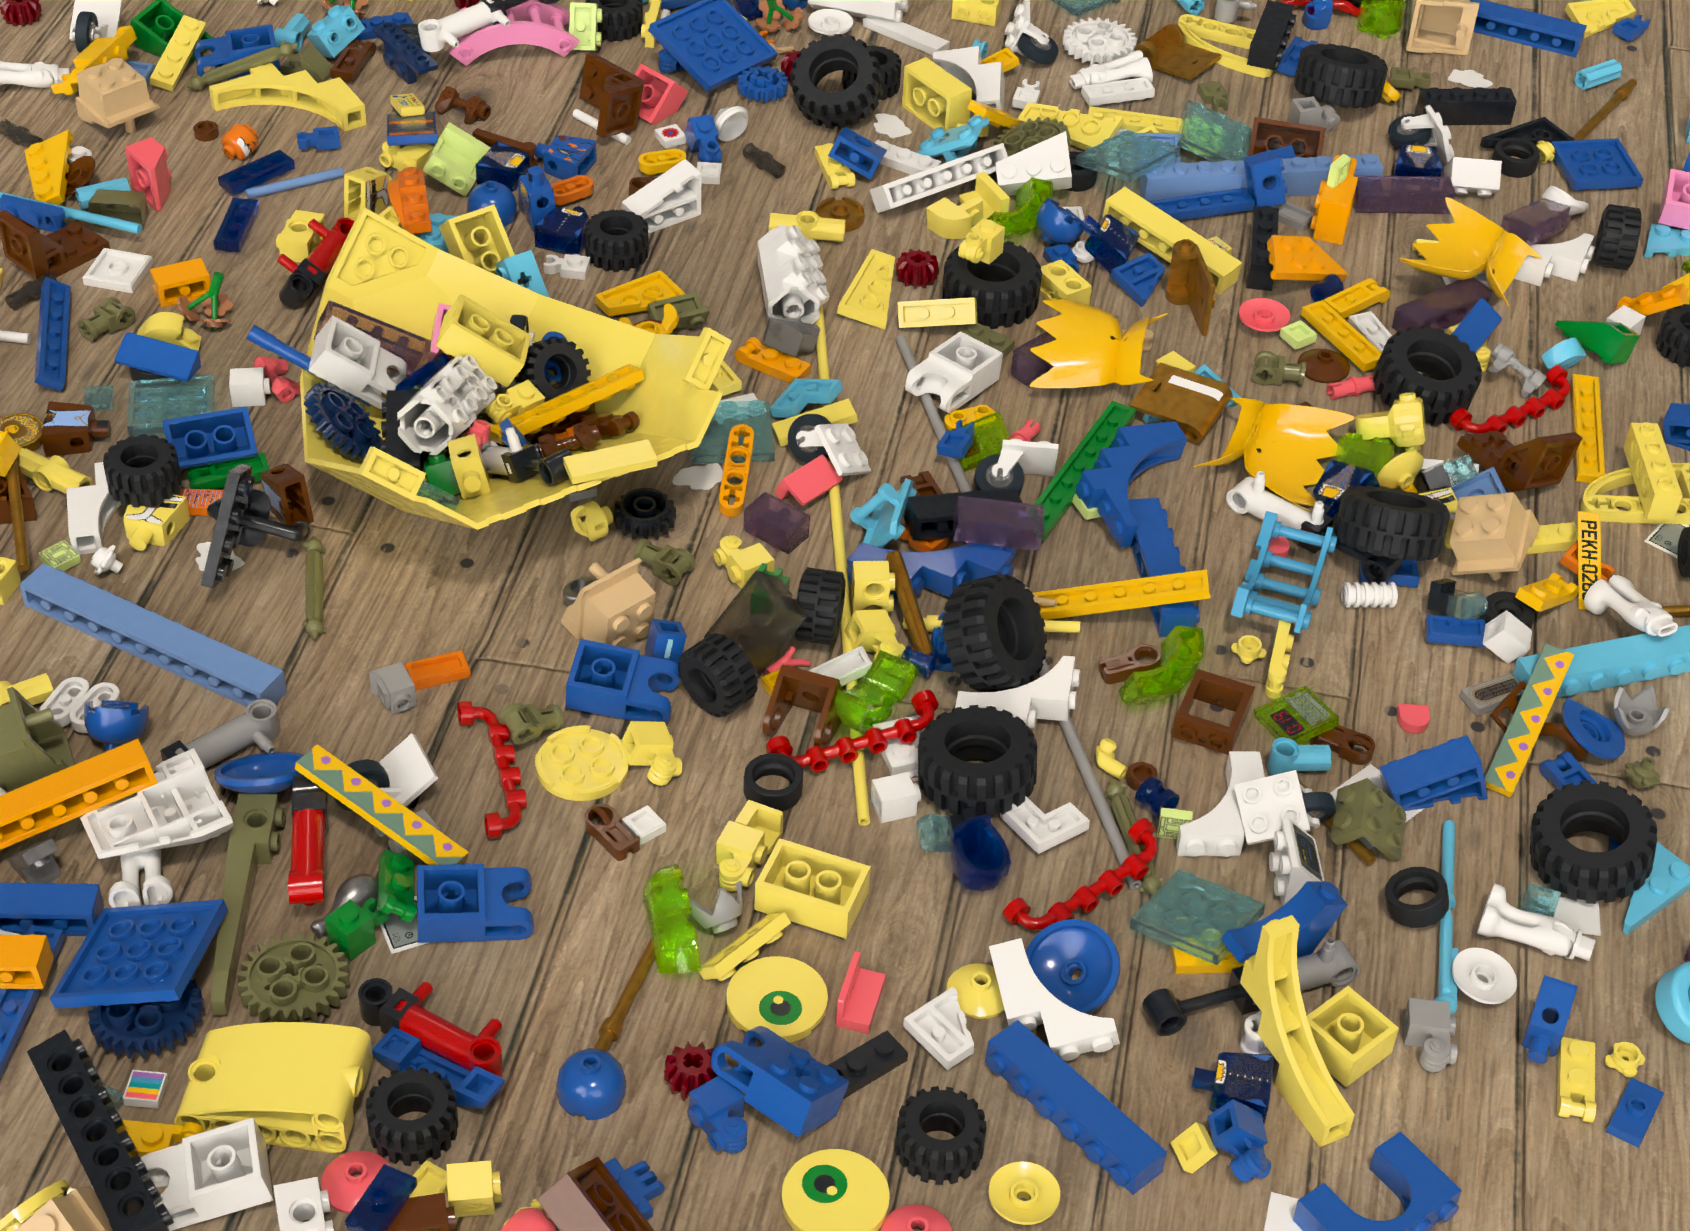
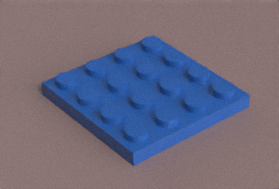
[648,0,778,92]
[50,899,228,1009]

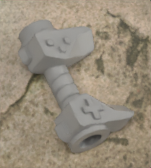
[1488,342,1547,398]

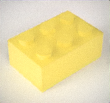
[902,57,972,131]
[439,204,519,281]
[436,294,531,388]
[754,838,871,939]

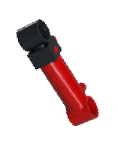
[277,217,355,309]
[288,775,328,906]
[358,978,503,1077]

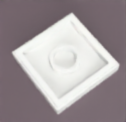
[82,248,153,294]

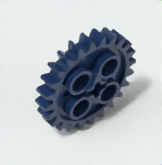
[303,382,383,462]
[88,979,204,1059]

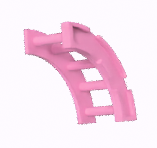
[449,0,580,66]

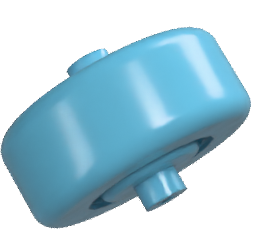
[1655,961,1690,1044]

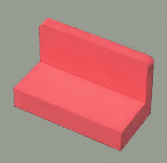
[774,454,843,506]
[836,951,886,1034]

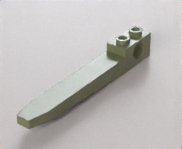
[210,793,285,1015]

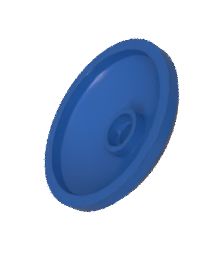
[214,752,304,794]
[1026,919,1120,1014]

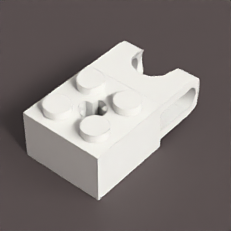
[308,315,407,410]
[905,331,1003,413]
[141,1118,273,1231]

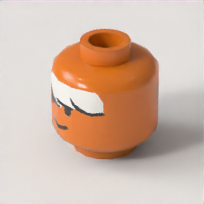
[221,124,258,160]

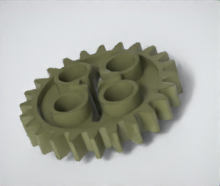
[993,117,1071,157]
[237,931,350,1023]

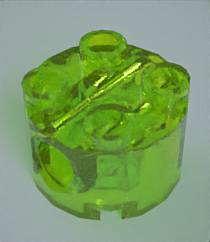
[1357,0,1407,39]

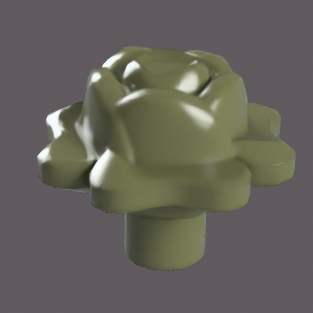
[1624,757,1661,789]

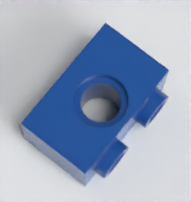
[828,127,887,179]
[1244,150,1287,207]

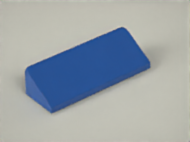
[1452,298,1502,354]
[114,332,201,382]

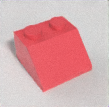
[634,63,689,125]
[125,137,171,212]

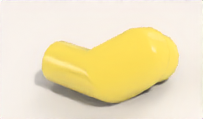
[1095,738,1128,780]

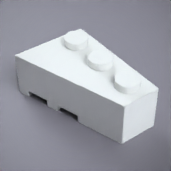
[995,131,1072,196]

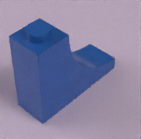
[1221,881,1348,963]

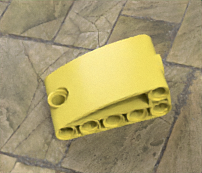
[174,1022,373,1153]

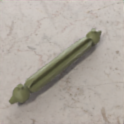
[186,40,298,91]
[302,536,327,639]
[1103,778,1165,898]

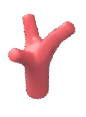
[764,646,811,675]

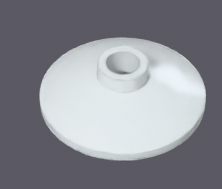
[808,9,853,36]
[1451,948,1517,1004]

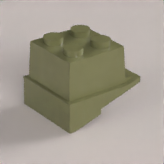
[0,687,75,792]

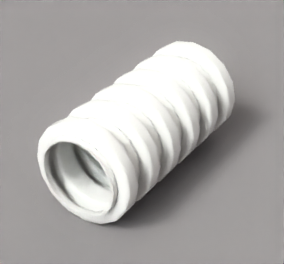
[1341,582,1398,608]

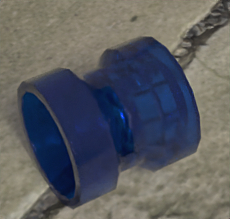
[1135,776,1180,819]

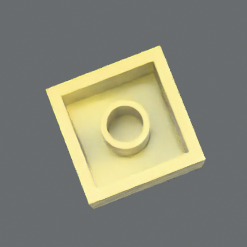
[1307,986,1399,1087]

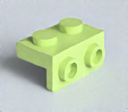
[569,2,602,51]

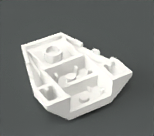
[80,748,233,859]

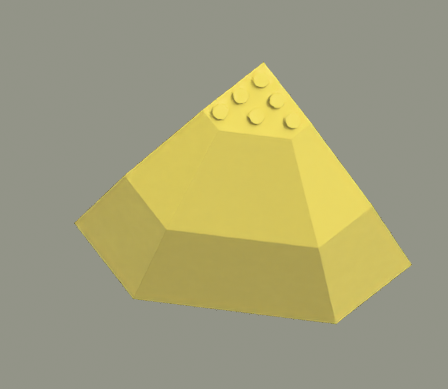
[300,208,732,530]

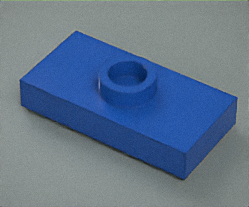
[1425,614,1485,647]
[1606,1077,1664,1148]

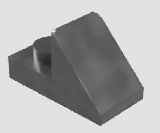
[762,318,820,357]
[7,838,62,883]

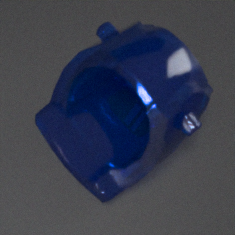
[951,814,1011,891]

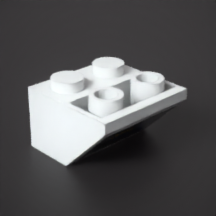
[1269,818,1324,906]

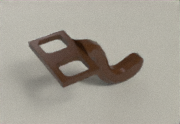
[1490,681,1589,761]

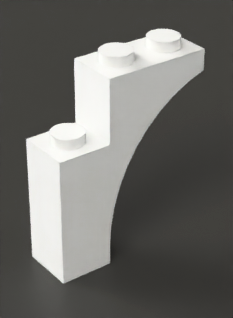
[933,46,1005,111]
[1514,233,1596,287]
[66,462,121,555]
[955,656,1081,729]
[1176,751,1265,857]
[989,938,1120,1061]

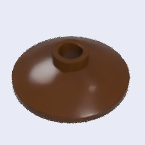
[65,156,96,197]
[1297,349,1350,384]

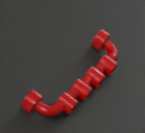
[1449,365,1571,434]
[766,690,939,772]
[457,701,527,839]
[1002,818,1158,930]

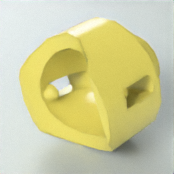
[570,501,614,542]

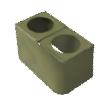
[88,189,148,229]

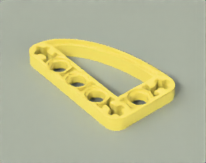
[1178,14,1278,78]
[1580,463,1690,525]

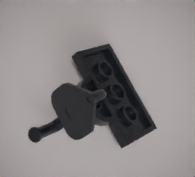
[201,464,310,588]

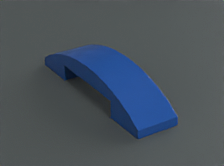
[372,1027,505,1108]

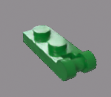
[187,453,269,489]
[378,849,417,923]

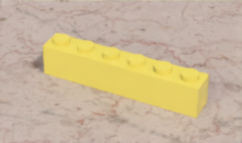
[1102,187,1242,295]

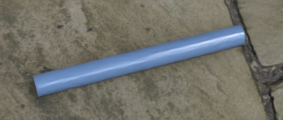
[245,167,344,199]

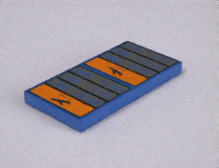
[387,112,437,146]

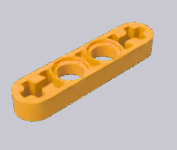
[719,424,754,517]

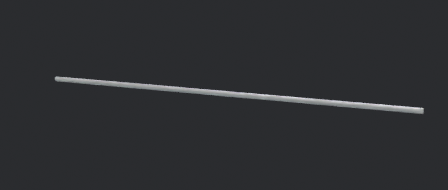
[896,335,1142,890]

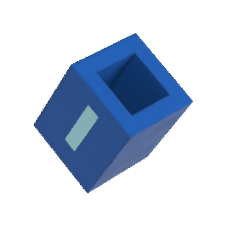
[645,619,687,664]

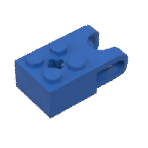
[194,24,281,80]
[565,639,681,724]
[417,864,534,943]
[711,1026,849,1137]

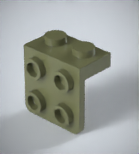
[1330,778,1406,862]

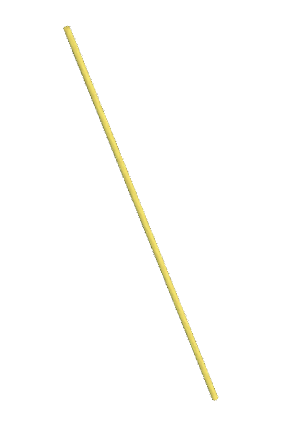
[814,305,870,826]

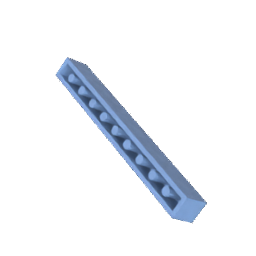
[1139,154,1384,201]
[20,563,287,707]

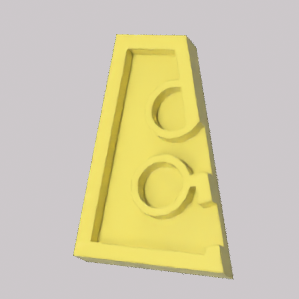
[1565,0,1636,39]

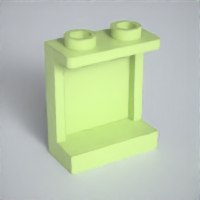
[423,122,491,197]

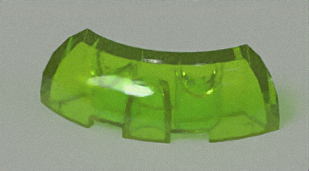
[987,177,1053,240]
[1118,626,1204,705]
[835,650,919,734]
[642,864,702,974]

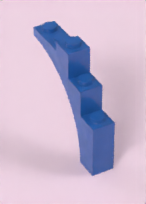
[1076,421,1187,547]
[847,512,1031,601]

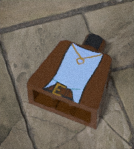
[41,401,111,457]
[260,464,314,526]

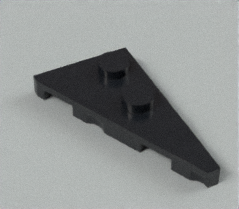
[1480,117,1575,148]

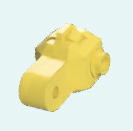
[1354,392,1426,452]

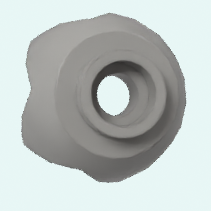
[1613,686,1670,736]
[689,881,744,934]

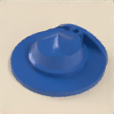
[1562,697,1625,760]

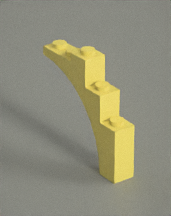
[209,63,367,131]
[1240,915,1355,1147]

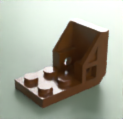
[579,52,644,138]
[0,210,110,281]
[1457,431,1583,492]

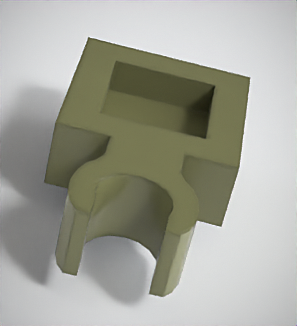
[1390,67,1431,90]
[1197,81,1229,112]

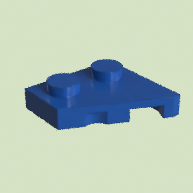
[1110,252,1166,307]

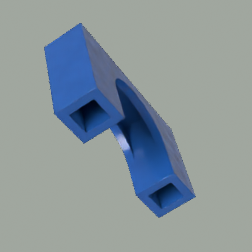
[1293,1131,1462,1231]

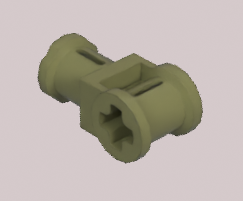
[78,297,135,342]
[1252,351,1307,385]
[633,539,696,586]
[499,703,564,745]

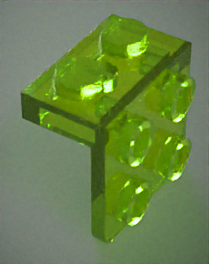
[1333,432,1395,477]

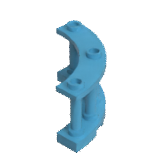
[1230,511,1338,634]

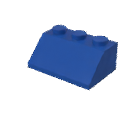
[162,406,258,469]

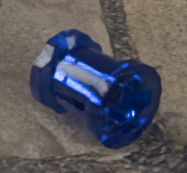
[1310,274,1344,302]
[899,645,937,680]

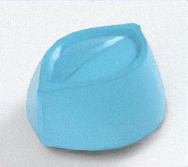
[1541,338,1586,370]

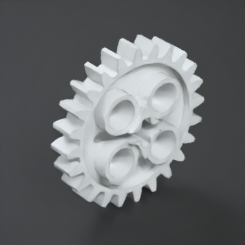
[1063,17,1137,65]

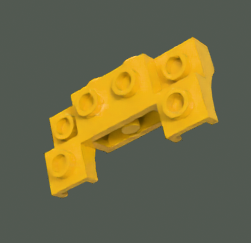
[50,26,137,95]

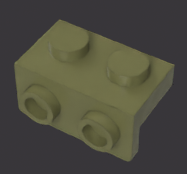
[647,291,710,334]

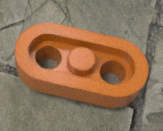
[551,175,594,206]

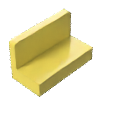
[959,172,1010,222]

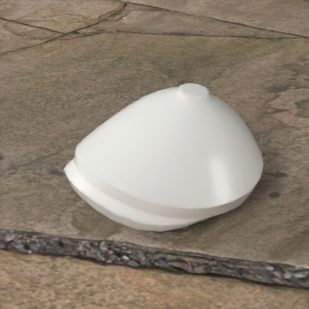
[714,106,749,142]
[1542,185,1589,218]

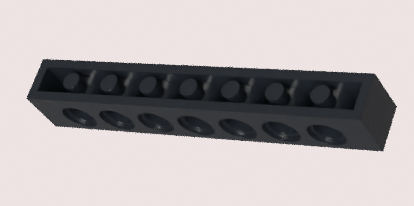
[27,1029,174,1231]

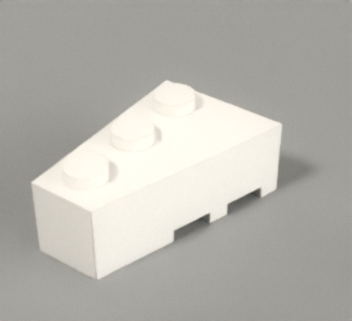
[622,159,701,234]

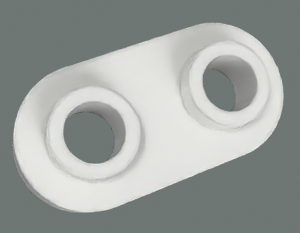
[40,677,90,727]
[69,682,121,733]

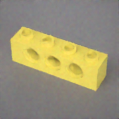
[1623,422,1682,520]

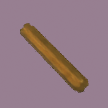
[885,550,934,659]

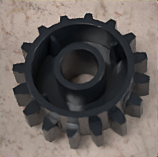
[614,488,676,540]

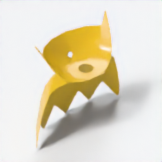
[1399,197,1542,307]
[1029,298,1168,388]
[1193,398,1354,511]

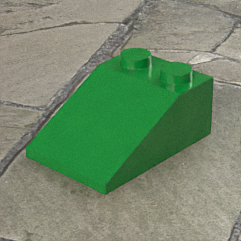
[130,0,213,66]

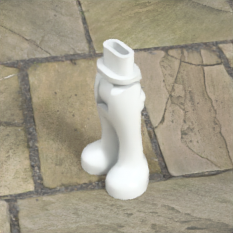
[1069,50,1153,89]
[0,61,70,88]
[1584,575,1678,637]
[109,849,173,908]
[1477,883,1596,961]

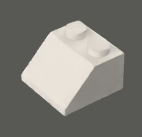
[1444,157,1502,197]

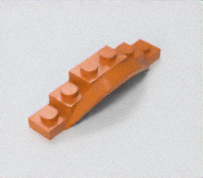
[387,167,432,234]

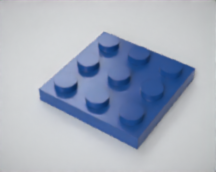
[1551,138,1643,191]

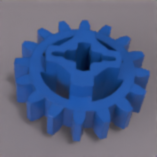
[738,65,788,103]

